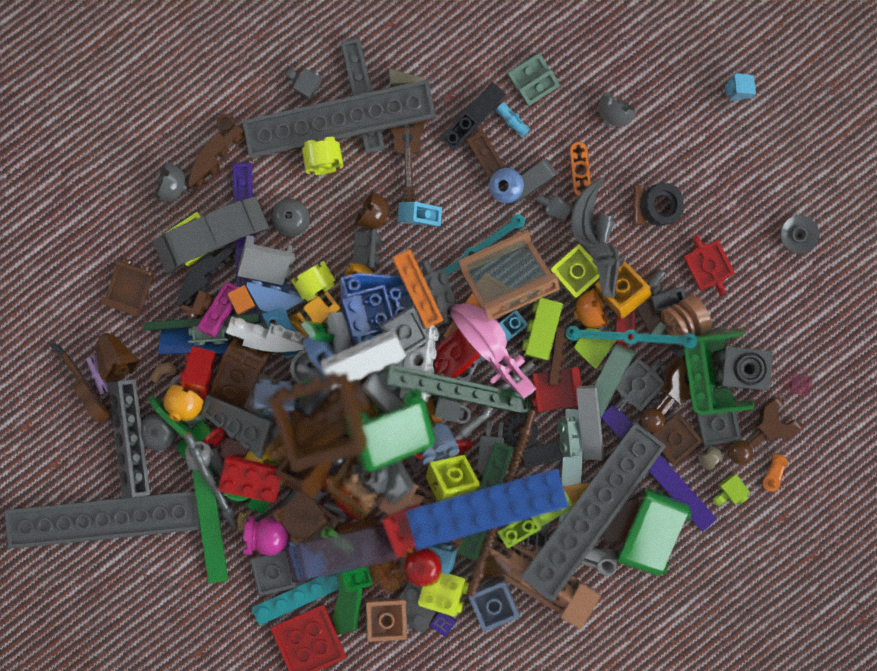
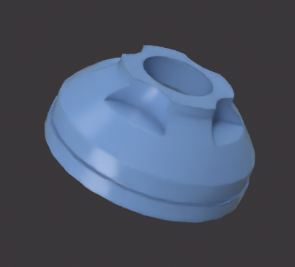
[489,168,524,203]

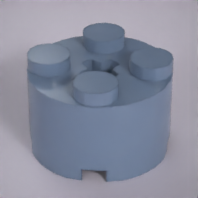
[418,423,459,466]

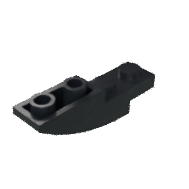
[440,81,507,151]
[176,246,235,307]

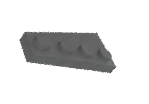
[201,395,274,459]

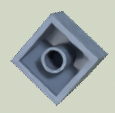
[253,380,295,411]

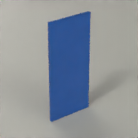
[158,328,230,354]

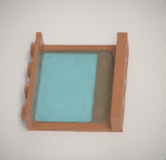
[458,230,560,321]

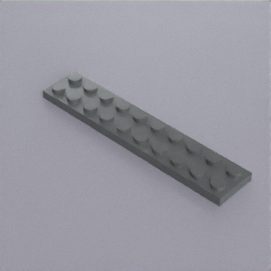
[242,79,436,159]
[520,422,666,602]
[5,491,201,549]

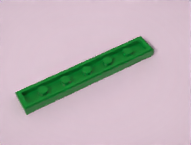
[192,467,229,584]

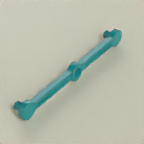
[444,214,525,276]
[565,326,697,349]

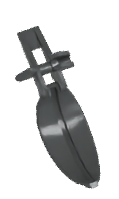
[572,177,625,298]

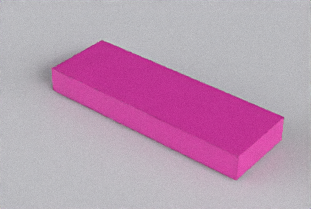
[197,281,239,338]

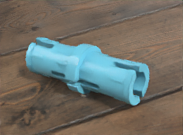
[495,102,530,138]

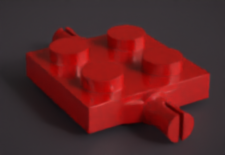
[683,234,735,296]

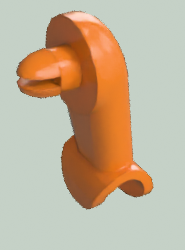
[763,454,788,492]

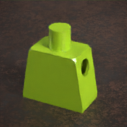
[573,326,616,369]

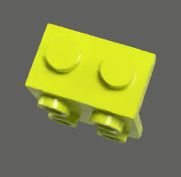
[418,573,470,617]

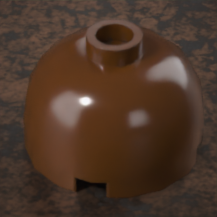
[355,192,390,231]

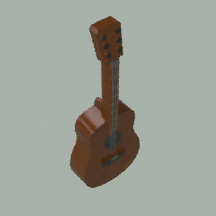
[390,121,425,202]

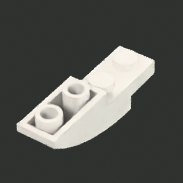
[226,317,307,352]

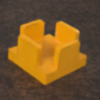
[297,291,343,324]

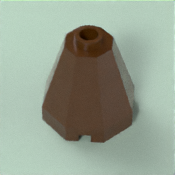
[96,333,141,383]

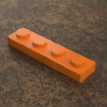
[392,249,444,329]

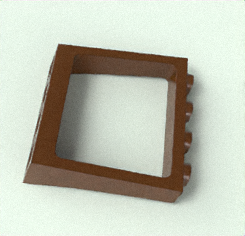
[268,371,368,471]

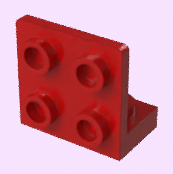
[382,504,420,558]

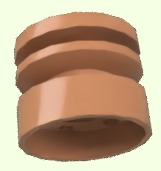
[661,295,712,346]

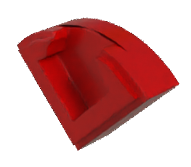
[454,440,473,457]

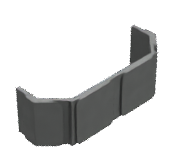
[153,197,270,274]

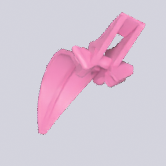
[450,304,536,399]

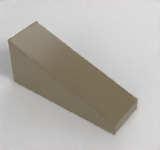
[389,68,425,86]

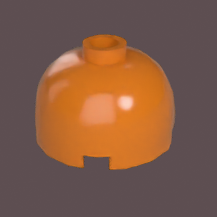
[573,289,608,328]

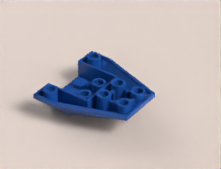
[340,273,421,346]

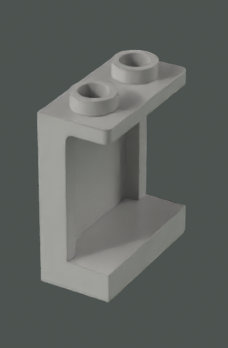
[237,235,295,285]

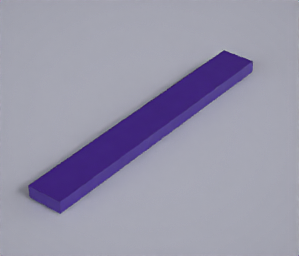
[232,163,257,315]
[601,403,717,532]

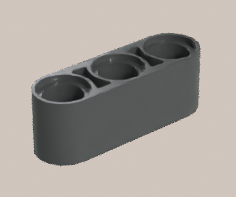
[502,159,558,206]

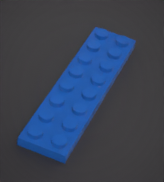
[406,469,569,550]

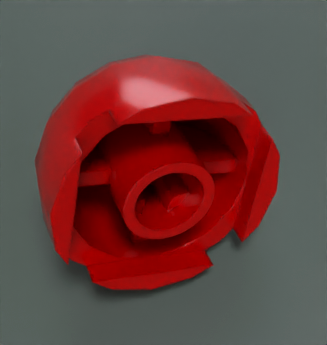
[404,548,443,587]

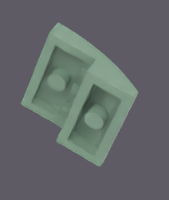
[507,53,561,106]

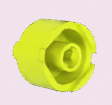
[302,137,344,175]
[291,261,336,302]

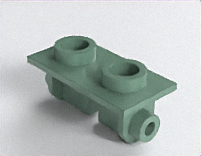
[189,324,229,346]
[557,417,580,457]

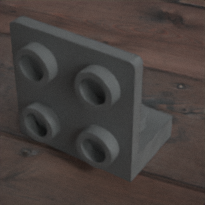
[353,229,381,271]

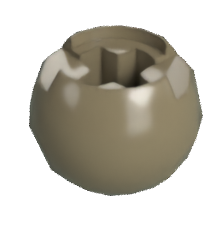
[698,446,723,470]

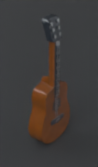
[49,343,112,423]

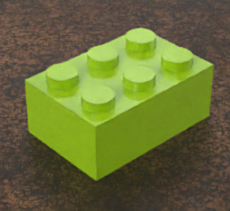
[521,298,563,361]

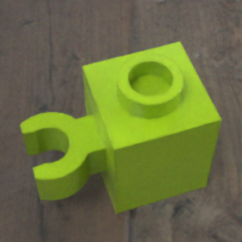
[712,473,750,506]

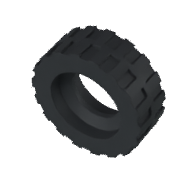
[640,183,684,226]

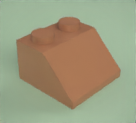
[365,598,407,642]

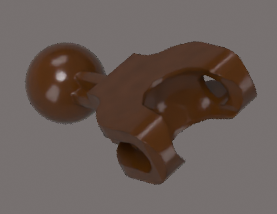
[640,357,692,432]
[728,397,803,465]

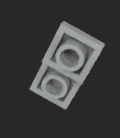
[327,311,351,354]

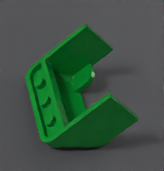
[684,327,754,415]

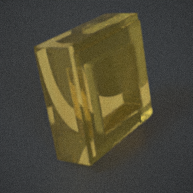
[237,511,249,533]

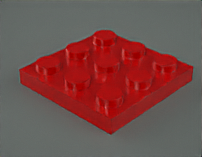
[271,604,347,671]

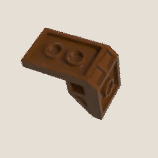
[209,337,274,409]

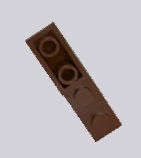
[188,125,245,189]

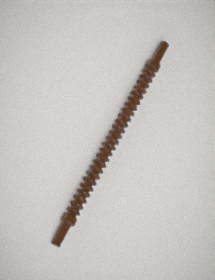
[467,410,536,597]

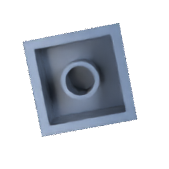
[469,577,520,632]

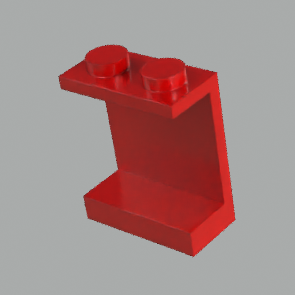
[529,368,582,412]

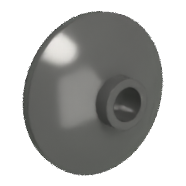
[780,215,819,254]

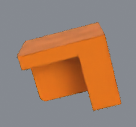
[228,285,257,315]

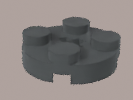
[351,462,388,495]

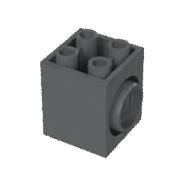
[715,347,773,391]

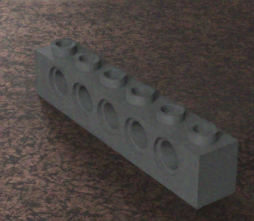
[108,380,150,498]

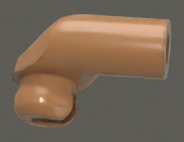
[149,362,177,383]

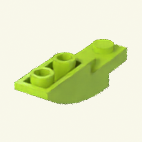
[498,491,573,549]

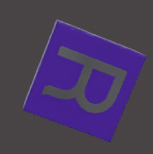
[429,612,457,637]

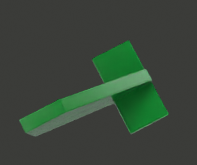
[148,396,215,460]
[333,566,373,635]

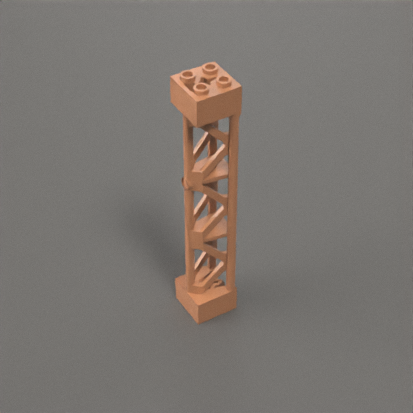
[377,479,601,629]

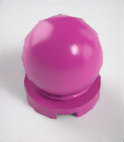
[243,516,289,556]

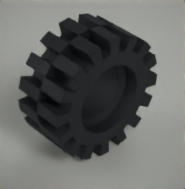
[503,414,538,449]

